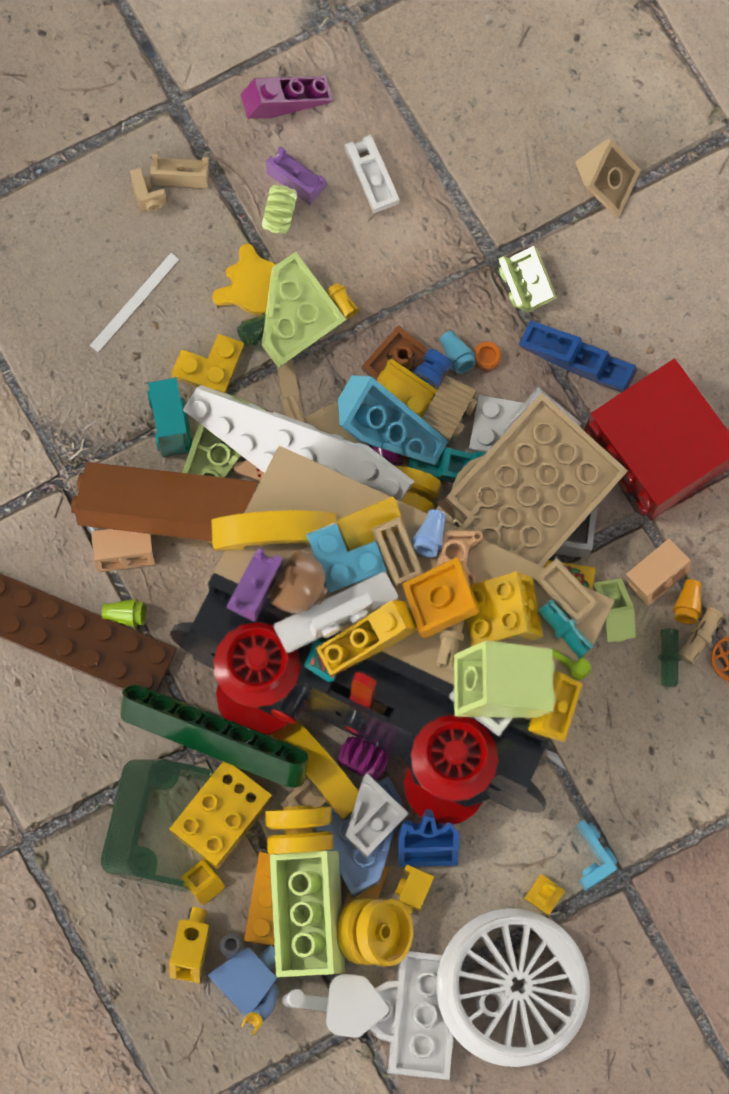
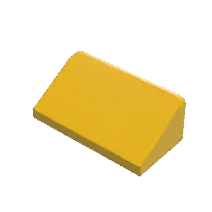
[337,496,406,551]
[528,671,583,742]

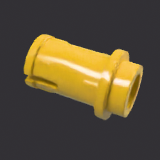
[326,283,359,320]

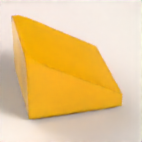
[180,859,225,905]

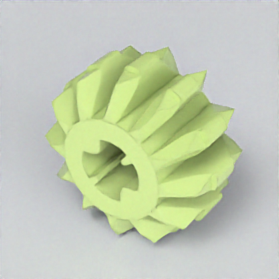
[262,185,297,234]

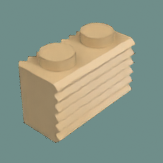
[422,375,478,446]

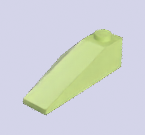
[182,389,265,478]

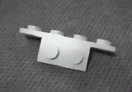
[274,572,398,653]

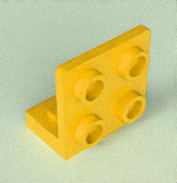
[467,572,543,646]

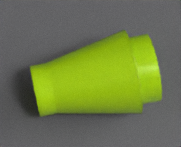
[102,598,146,627]

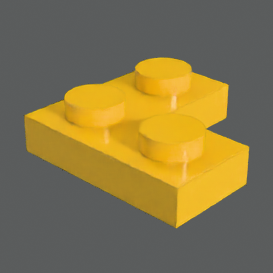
[171,334,245,393]

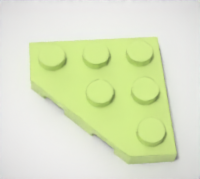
[262,252,346,368]

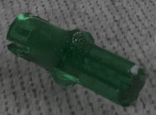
[658,628,681,688]

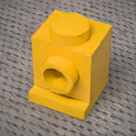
[394,865,434,915]

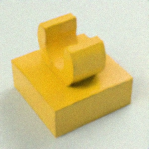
[524,874,565,916]

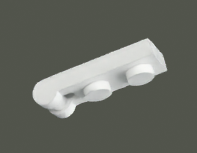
[344,135,400,213]

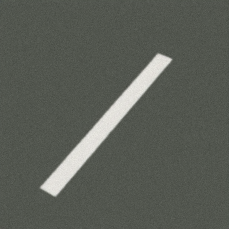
[90,253,180,352]

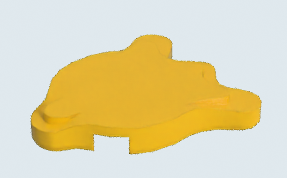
[212,243,276,316]

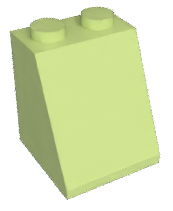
[454,640,555,718]

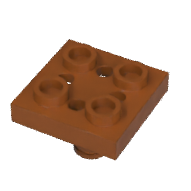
[362,325,428,380]

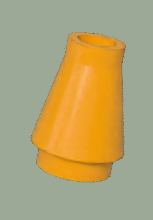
[673,579,702,625]

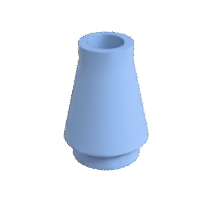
[412,509,446,558]

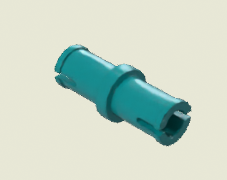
[538,599,594,659]

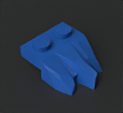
[398,809,459,867]

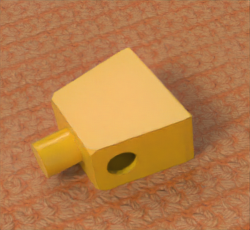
[169,907,210,984]

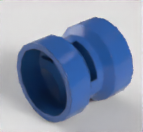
[414,349,452,389]

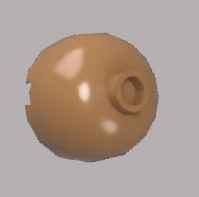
[270,549,328,613]

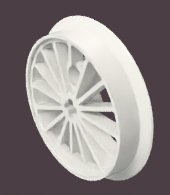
[437,908,590,1067]

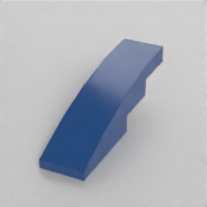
[519,320,637,393]

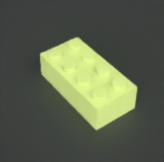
[270,851,346,977]

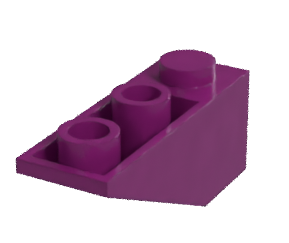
[240,76,333,119]

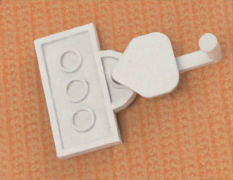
[282,951,453,1080]

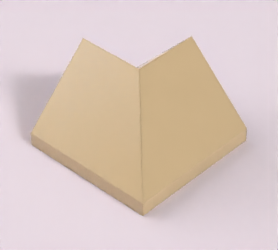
[575,139,641,217]

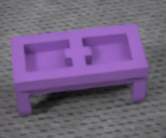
[266,146,328,205]
[227,549,283,621]

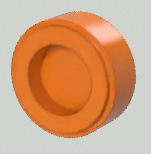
[473,341,501,371]

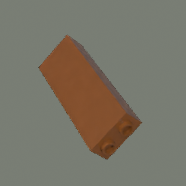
[71,462,258,541]

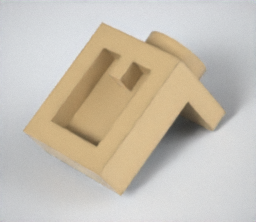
[129,168,167,212]

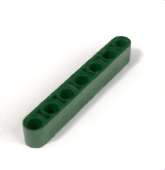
[120,685,308,788]

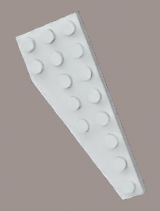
[183,385,414,501]

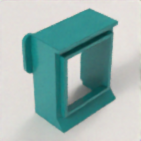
[147,377,192,457]

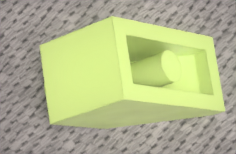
[593,578,636,642]

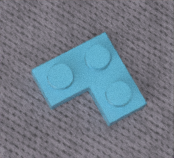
[306,523,387,593]

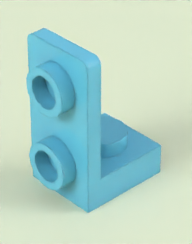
[576,819,617,892]

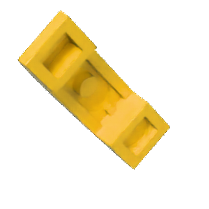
[212,510,336,551]
[270,721,359,821]

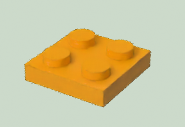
[402,557,480,639]

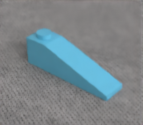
[338,375,448,465]

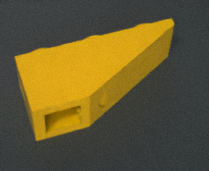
[316,600,418,676]

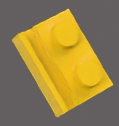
[376,359,437,418]

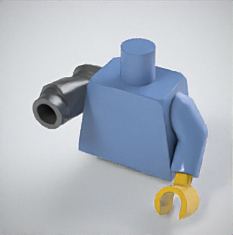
[208,933,279,1035]

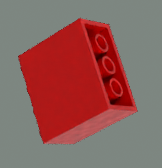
[584,358,729,521]

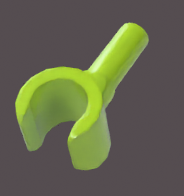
[552,648,592,680]

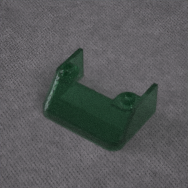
[101,759,212,892]

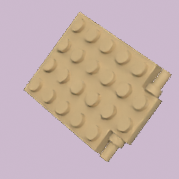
[435,392,628,567]

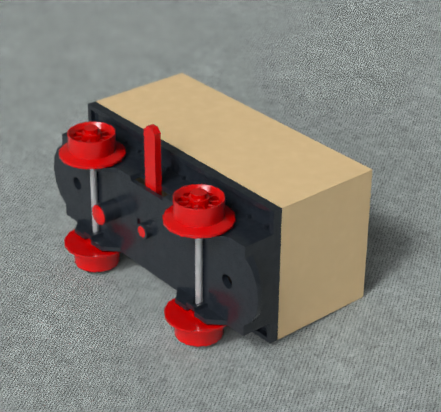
[170,445,614,825]

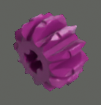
[338,736,389,780]

